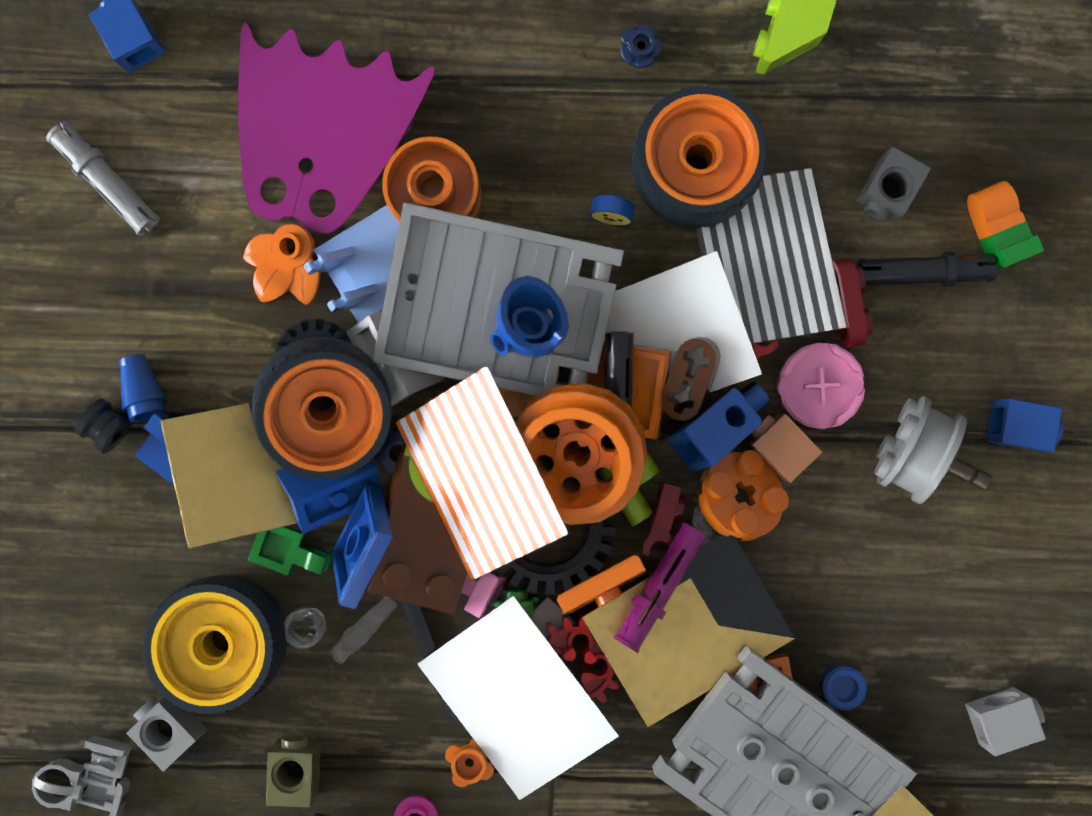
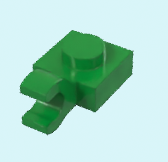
[248,526,332,576]

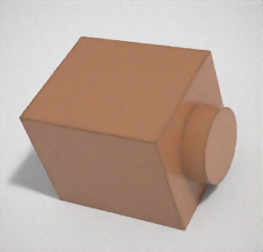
[746,414,822,483]

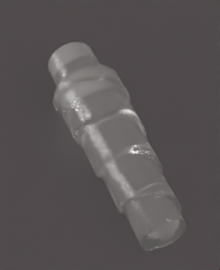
[330,597,398,664]

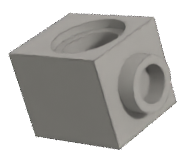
[965,687,1046,757]
[126,696,208,772]

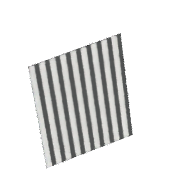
[696,168,847,343]

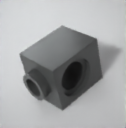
[855,146,931,222]

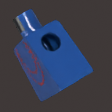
[664,382,769,472]

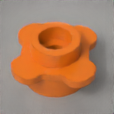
[445,739,494,788]

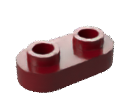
[832,258,873,348]

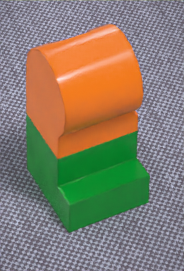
[967,181,1044,270]

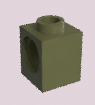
[266,735,321,808]

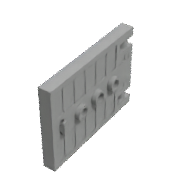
[372,203,624,396]
[652,645,917,816]

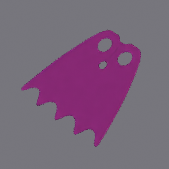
[238,23,435,234]

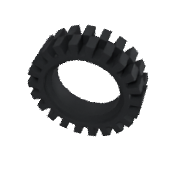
[495,456,617,595]

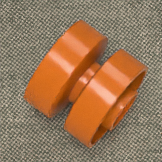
[382,137,482,223]

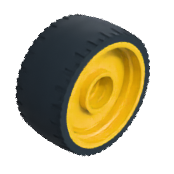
[143,575,287,715]

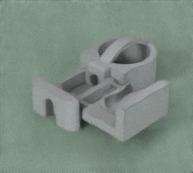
[32,735,132,816]

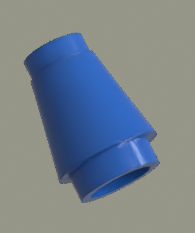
[119,354,167,422]

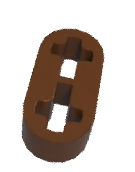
[662,337,721,421]

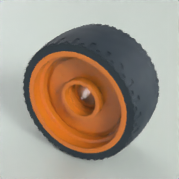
[632,86,768,228]
[252,336,392,480]

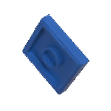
[331,483,393,609]

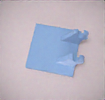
[304,205,406,323]

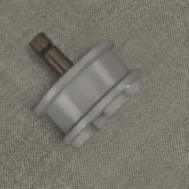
[874,396,992,504]

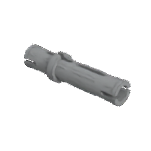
[46,121,160,236]

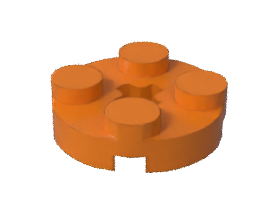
[698,450,789,541]

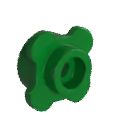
[490,588,540,617]

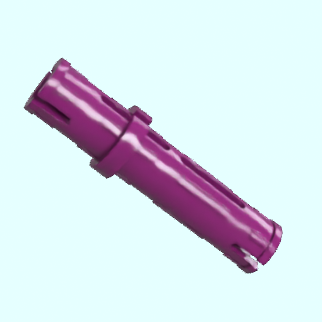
[613,523,707,653]

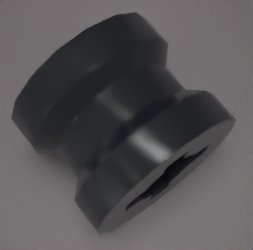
[74,398,132,454]

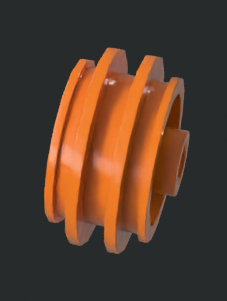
[515,383,647,525]

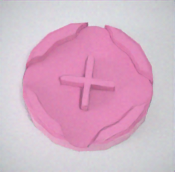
[776,343,865,429]

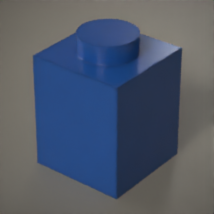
[88,0,167,73]
[986,399,1064,452]

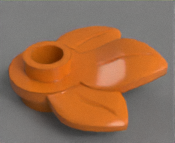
[243,224,321,305]

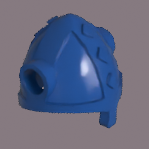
[490,276,569,358]

